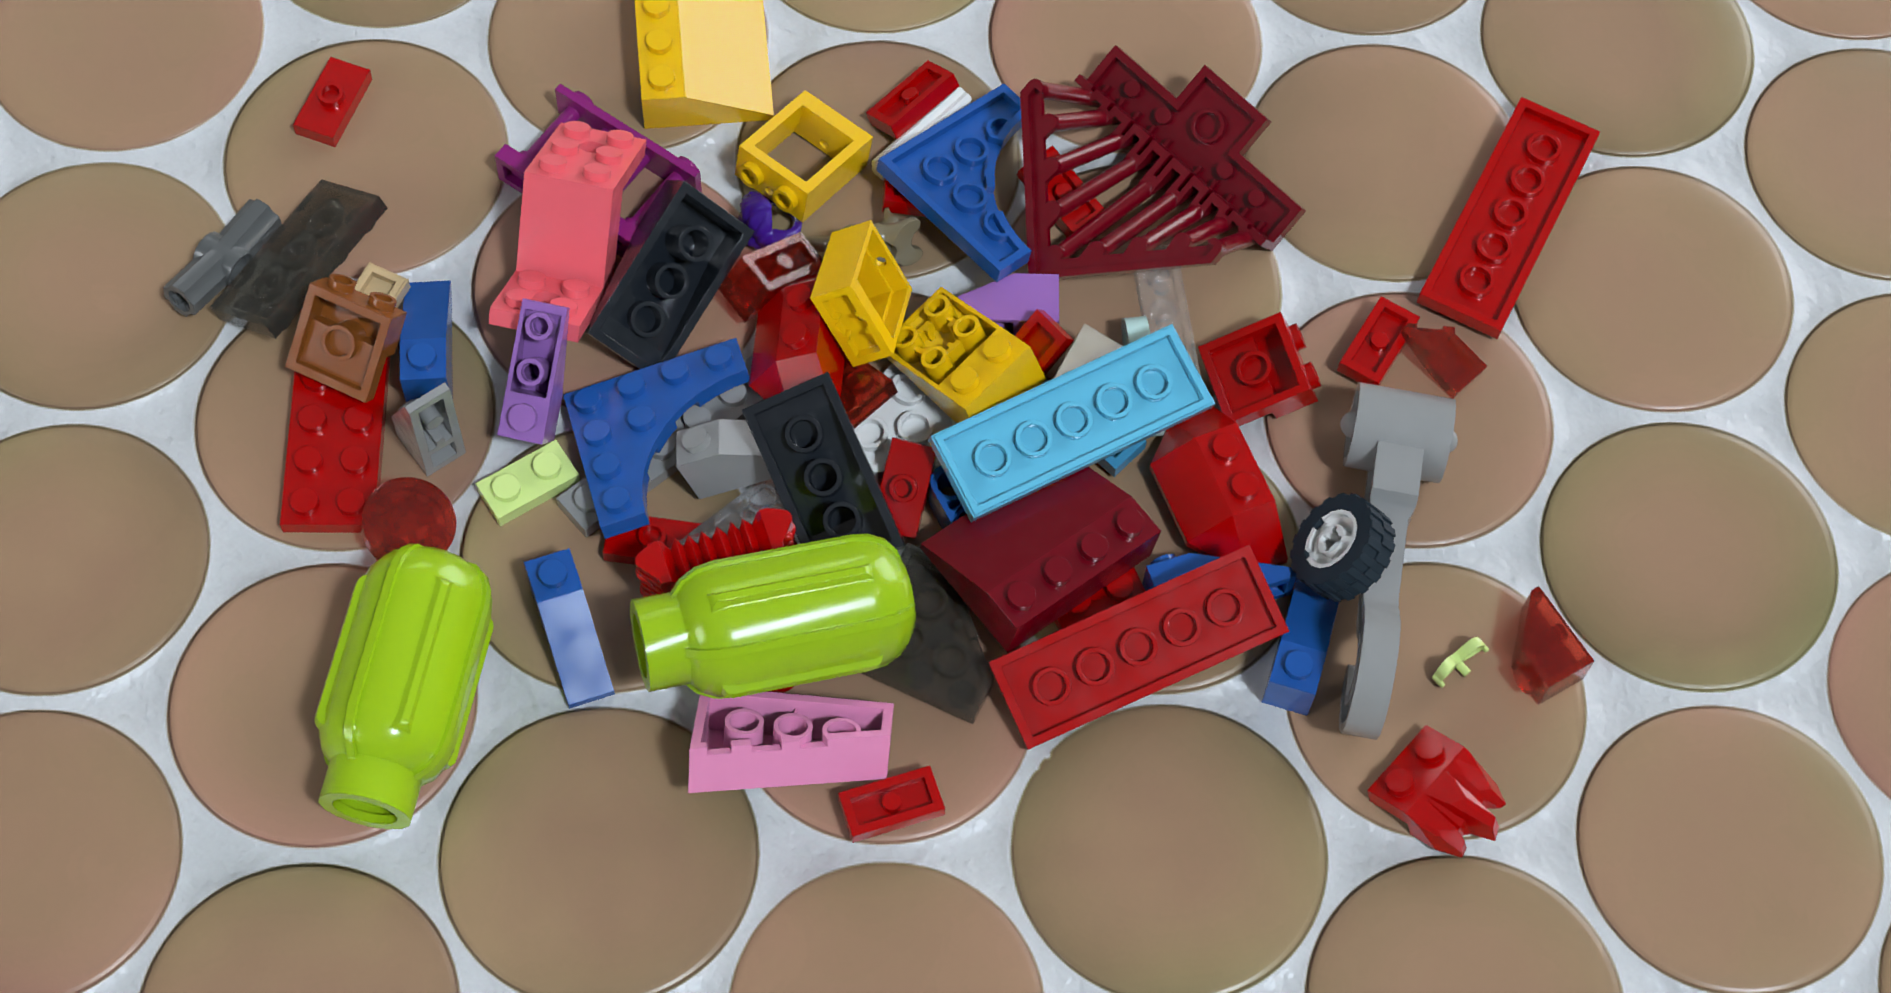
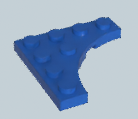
[876,84,1031,282]
[563,338,750,539]

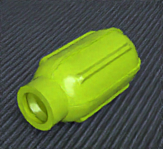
[630,534,916,699]
[314,543,494,829]

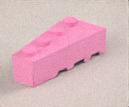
[688,692,894,793]

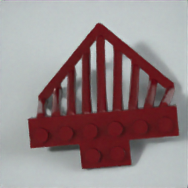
[1020,45,1306,279]

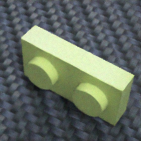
[475,440,580,526]

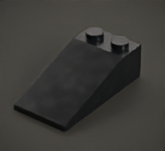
[585,180,755,369]
[742,372,906,550]

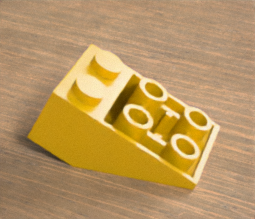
[886,287,1046,423]

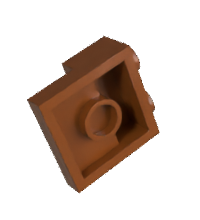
[285,274,407,403]

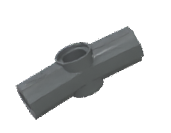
[163,199,282,317]

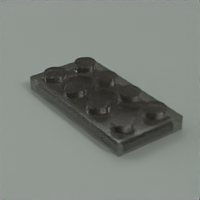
[210,179,388,339]

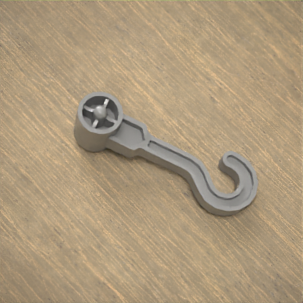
[1339,382,1458,740]

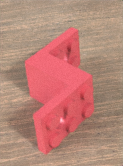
[488,121,647,343]

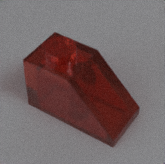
[718,232,823,323]
[1511,586,1594,705]

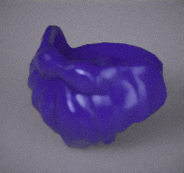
[737,191,802,257]

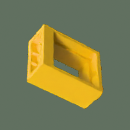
[735,90,873,223]
[810,220,912,367]

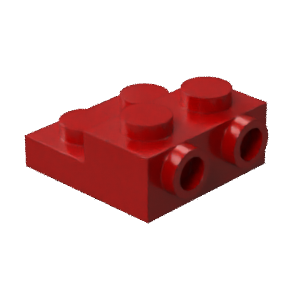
[1198,312,1322,426]

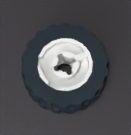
[1290,493,1396,602]

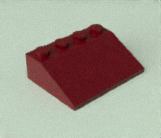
[920,467,1162,653]

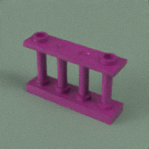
[494,84,702,257]

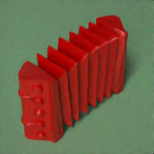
[635,508,797,597]

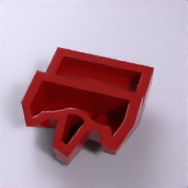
[1367,725,1506,858]

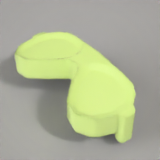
[1432,637,1489,688]

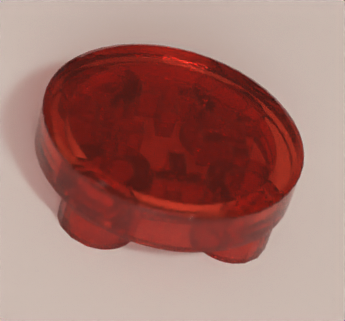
[360,477,457,560]

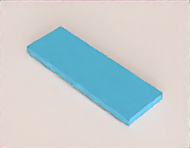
[928,324,1215,522]

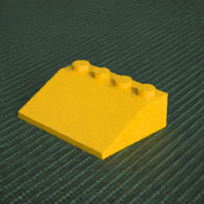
[634,0,774,129]

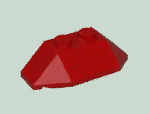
[749,274,845,400]
[1149,406,1288,565]

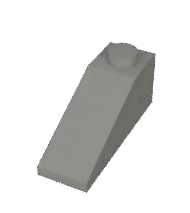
[391,382,466,477]
[676,419,772,499]

